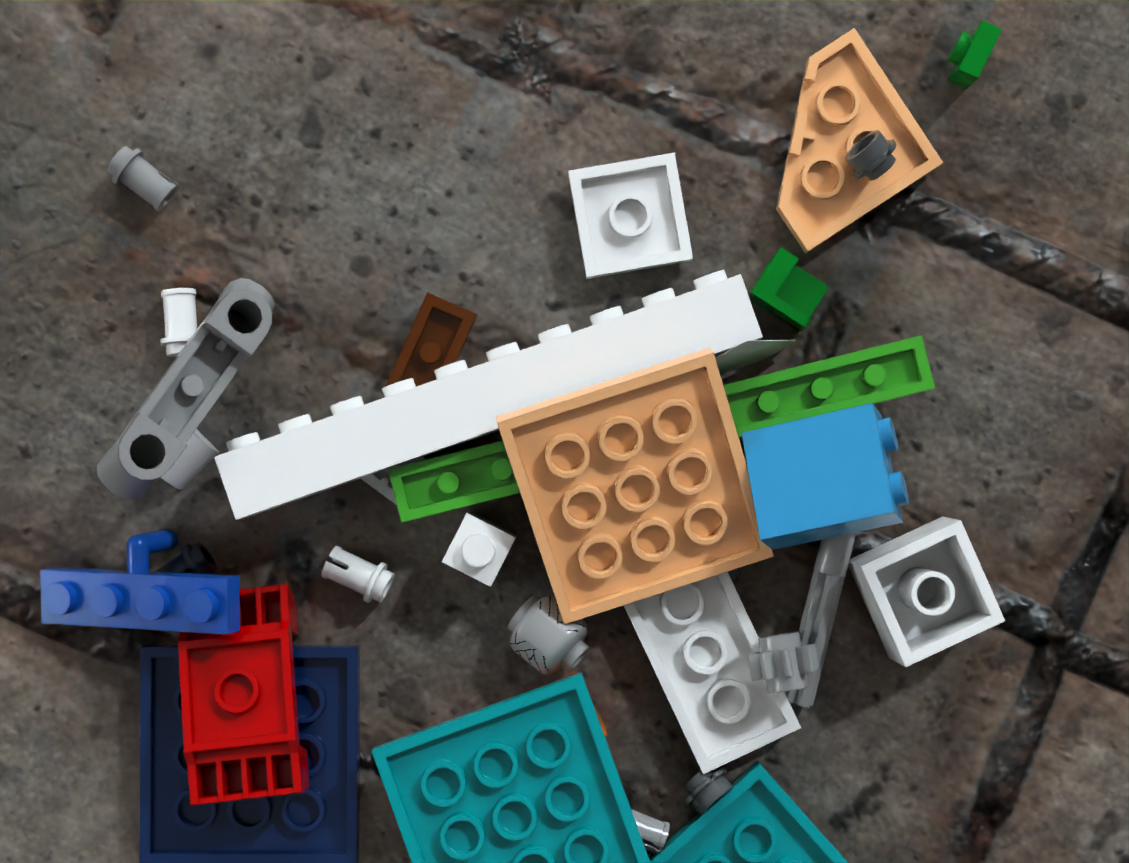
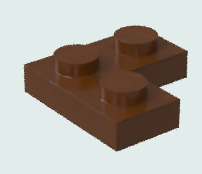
[386,292,478,387]

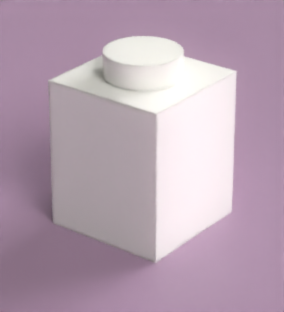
[442,511,517,587]

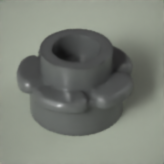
[845,130,896,181]
[684,769,733,816]

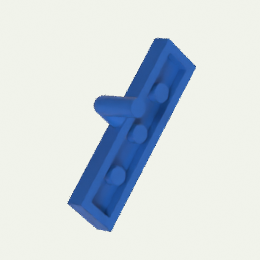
[40,529,240,634]

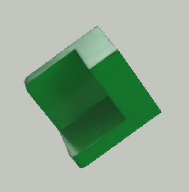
[748,247,828,332]

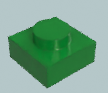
[947,20,1002,89]

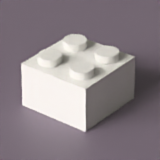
[848,516,1005,667]

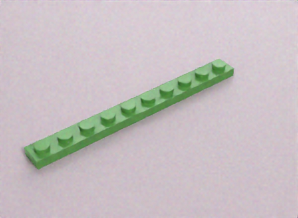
[388,335,935,523]

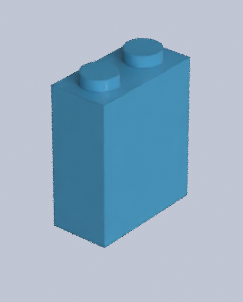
[742,403,909,550]

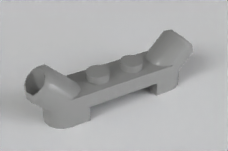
[97,278,275,500]

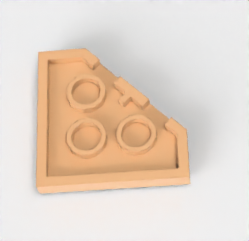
[776,28,943,254]

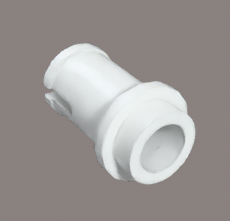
[160,288,197,357]
[321,546,395,603]

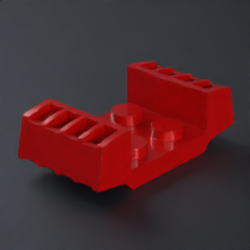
[178,584,309,805]

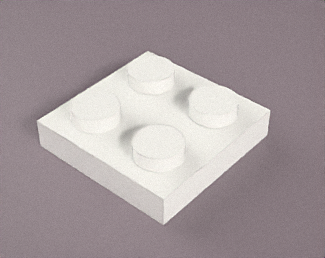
[568,153,693,279]

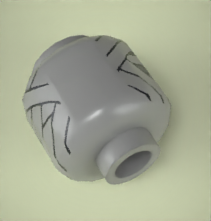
[507,595,590,676]

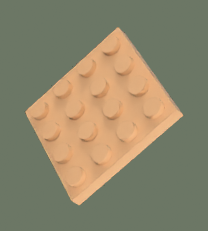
[496,348,774,624]

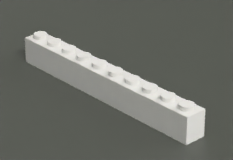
[214,270,763,520]

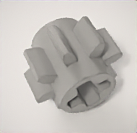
[747,631,820,693]

